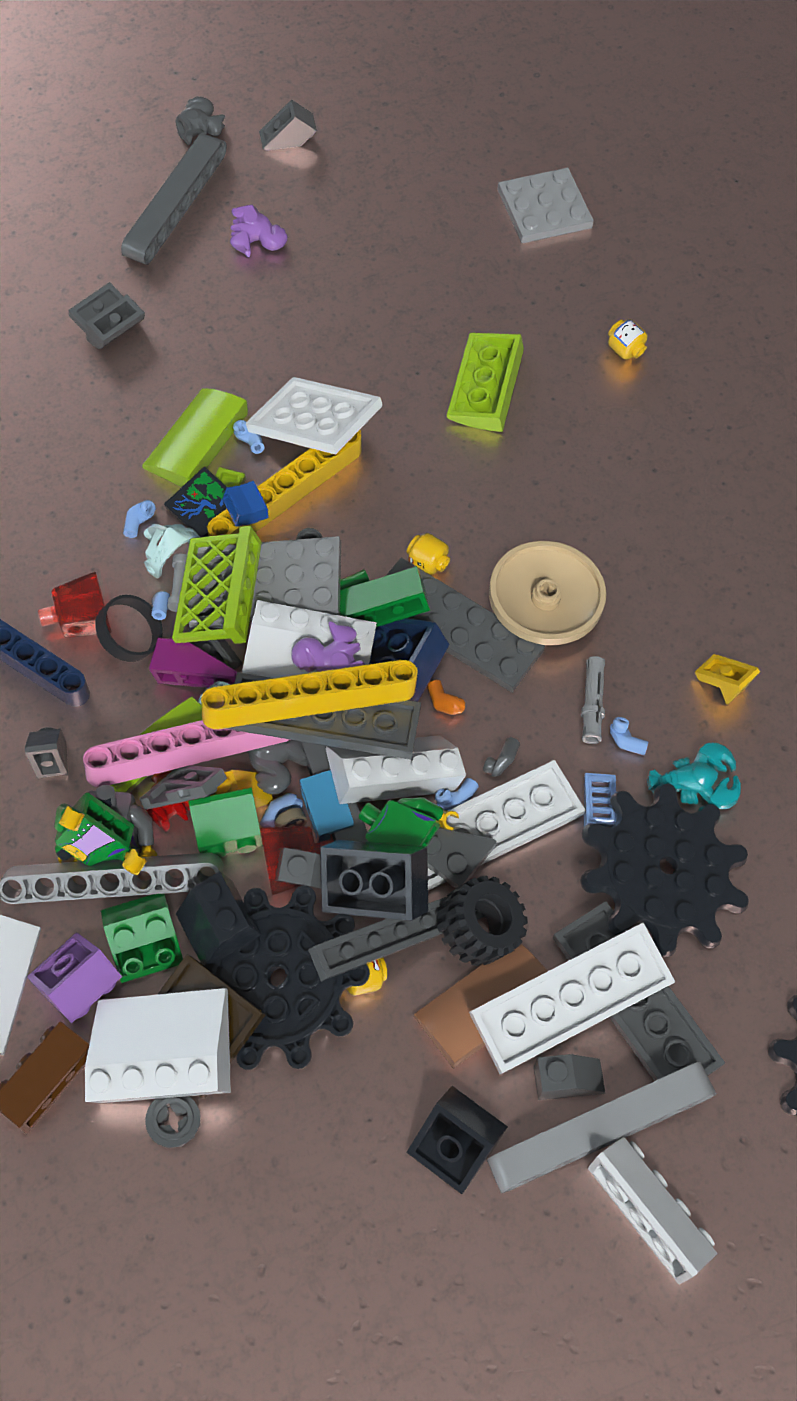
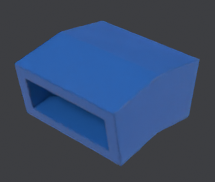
[222,481,268,527]

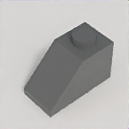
[259,100,317,151]
[25,727,68,778]
[275,848,321,889]
[534,1054,605,1100]

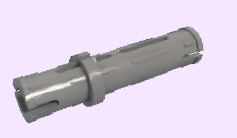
[581,656,605,744]

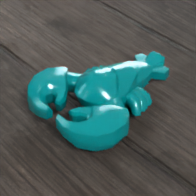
[647,743,741,809]

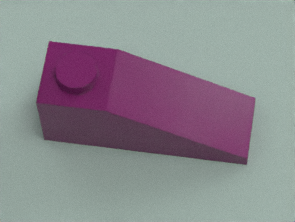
[149,637,237,688]

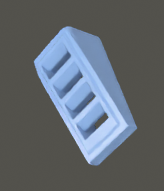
[584,773,616,827]

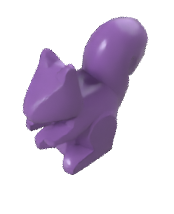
[230,205,288,257]
[291,621,365,673]

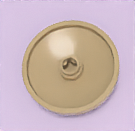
[489,541,606,645]

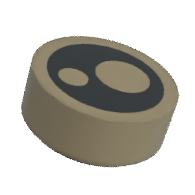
[274,808,307,836]

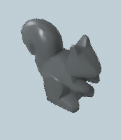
[176,96,225,145]
[246,740,307,794]

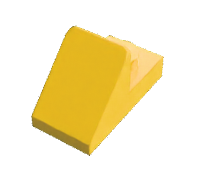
[695,654,760,705]

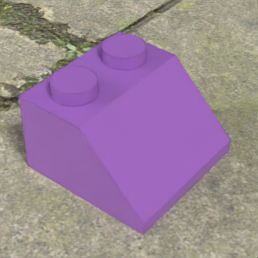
[27,932,122,1023]

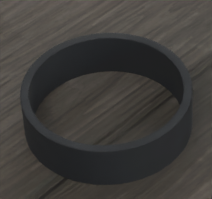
[95,595,163,662]

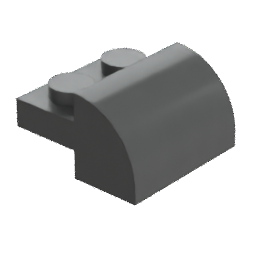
[69,282,145,349]

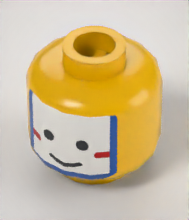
[608,319,647,360]

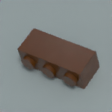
[0,1021,89,1135]

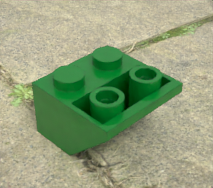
[101,894,183,983]

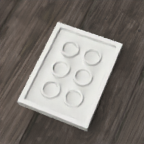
[246,377,382,455]

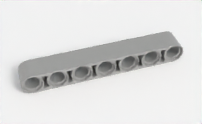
[0,853,224,904]
[487,1062,717,1193]

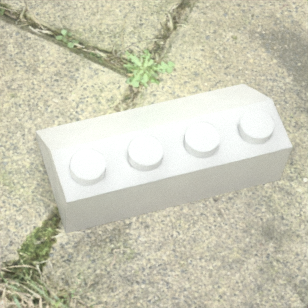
[325,735,466,804]
[588,1137,718,1285]

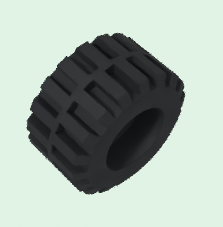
[437,876,528,966]

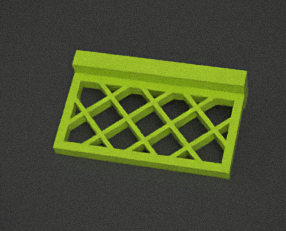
[172,526,262,644]

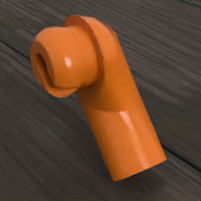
[427,680,466,715]

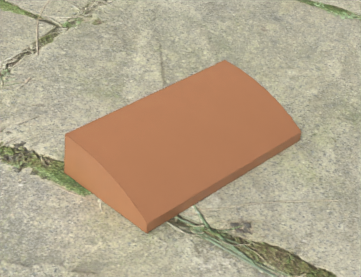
[413,944,548,1069]

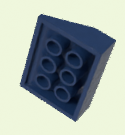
[369,618,450,702]

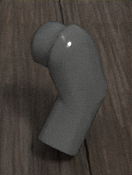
[483,737,520,777]

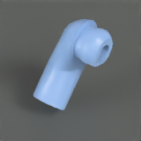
[233,420,264,454]
[259,793,303,831]

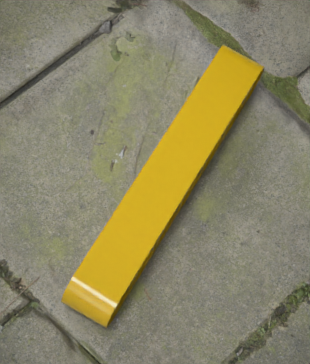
[207,430,362,545]
[201,660,418,729]

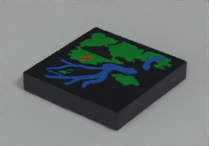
[164,467,227,537]

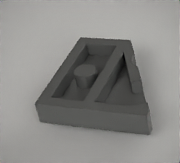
[139,766,227,809]

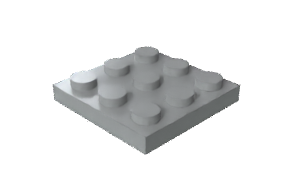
[498,168,594,243]
[250,536,341,622]

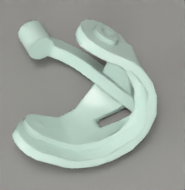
[144,524,200,579]

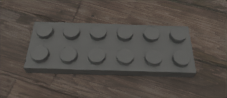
[386,558,545,693]
[224,672,421,760]
[553,901,725,1081]

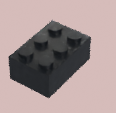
[321,840,428,921]

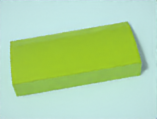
[447,333,524,432]
[142,388,248,487]

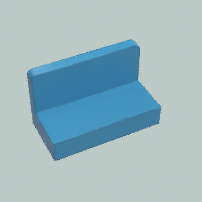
[299,770,354,846]

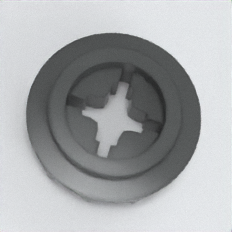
[145,1096,201,1148]

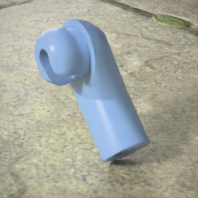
[123,500,156,538]
[151,591,170,620]
[610,717,648,755]
[435,778,479,810]

